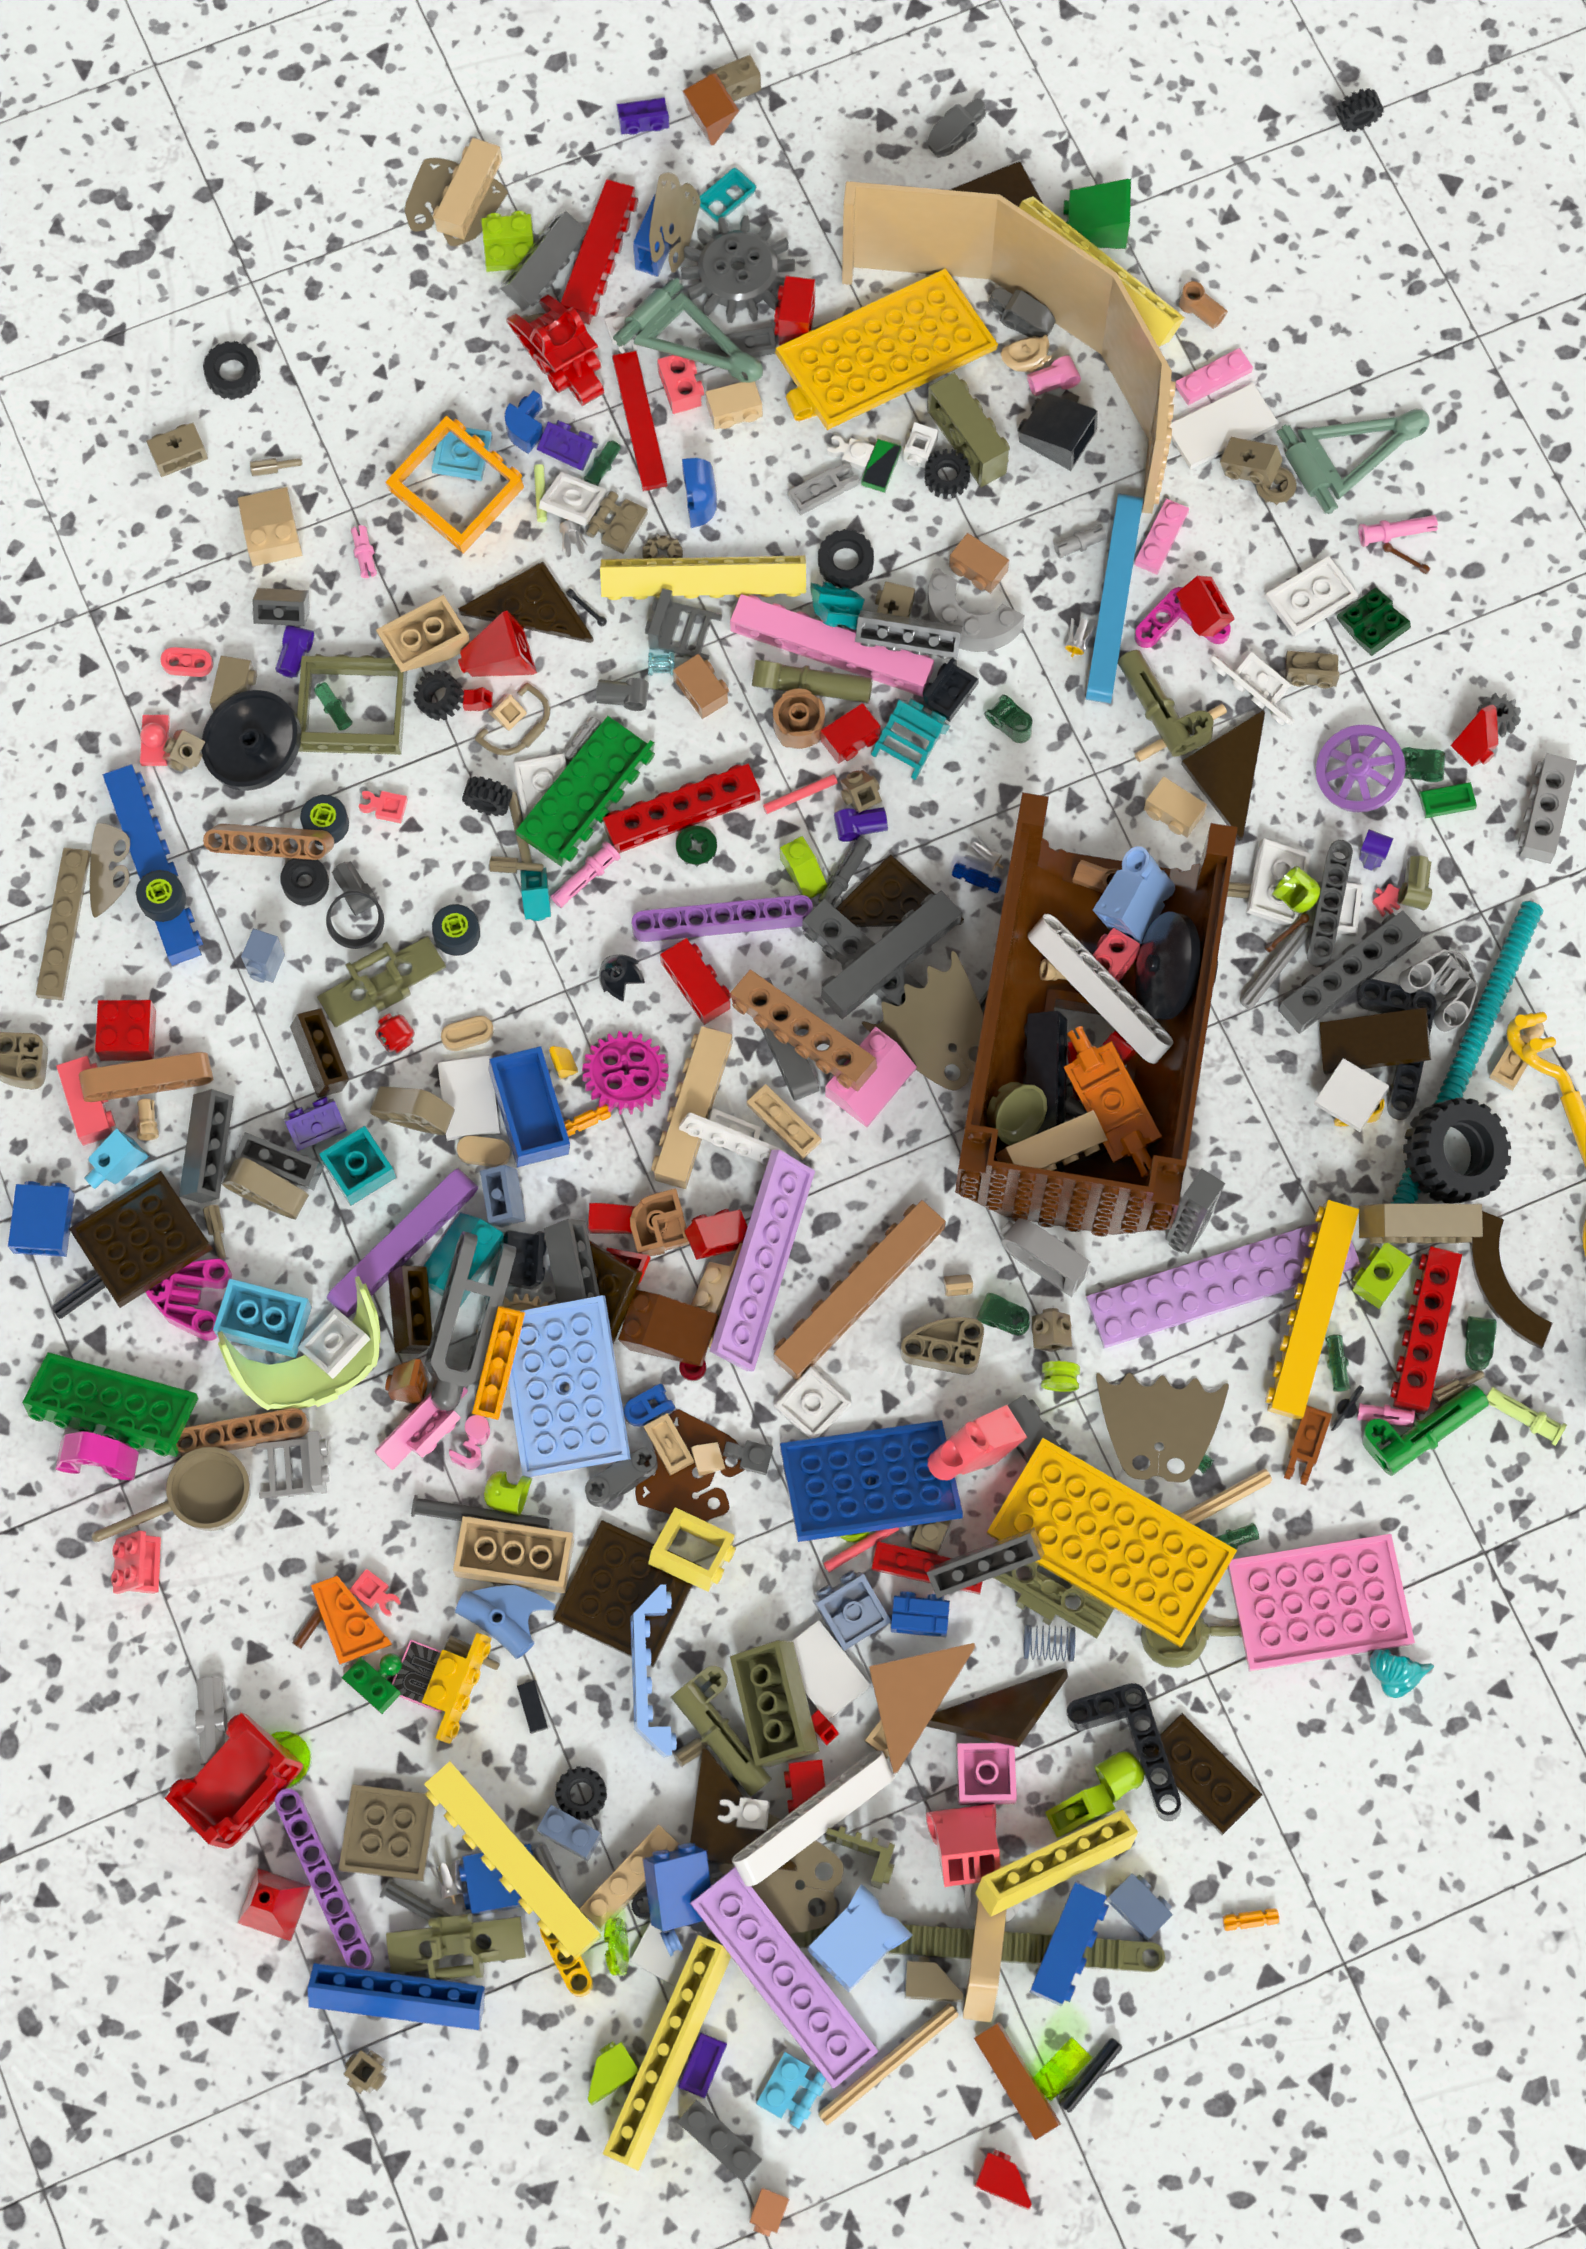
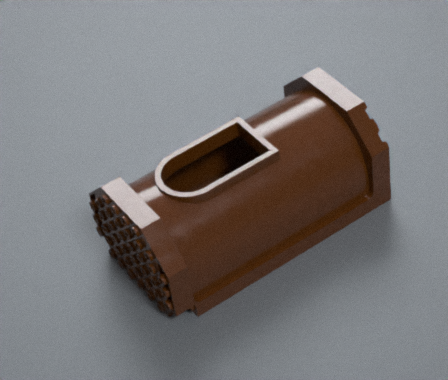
[955,792,1238,1237]

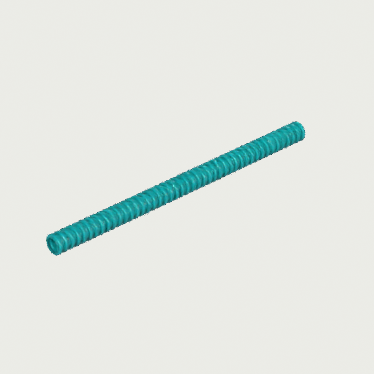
[1390,901,1544,1204]

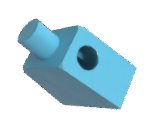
[84,1128,149,1189]

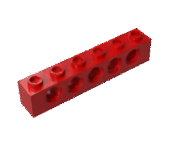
[603,763,760,853]
[1390,1246,1463,1415]

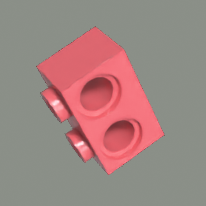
[657,355,705,414]
[1093,927,1140,982]

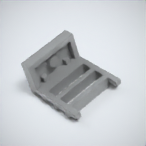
[256,1431,330,1499]

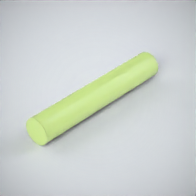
[534,464,547,522]

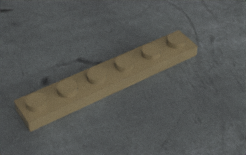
[36,848,91,1001]

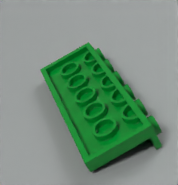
[515,716,655,867]
[22,1352,199,1457]

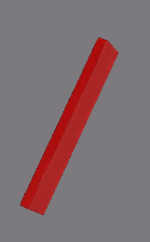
[612,351,668,491]

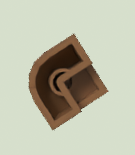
[630,1188,689,1256]

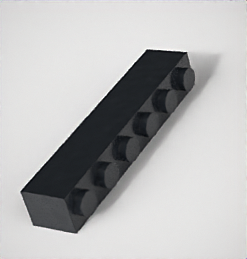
[1023,1010,1068,1172]

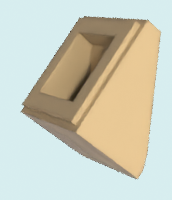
[488,694,527,731]
[943,1274,973,1297]
[691,1442,725,1477]

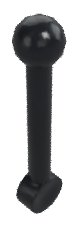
[566,588,607,626]

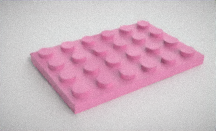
[1228,1534,1415,1671]

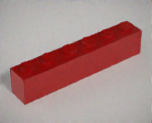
[561,179,638,325]

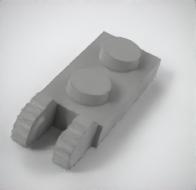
[787,463,860,516]

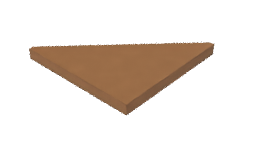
[869,1643,975,1774]

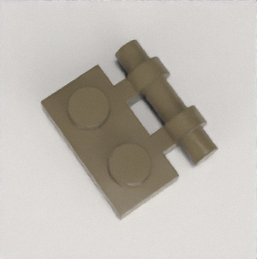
[586,491,648,554]

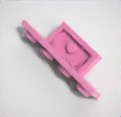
[375,1387,468,1469]

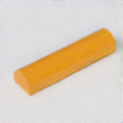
[472,1306,525,1420]

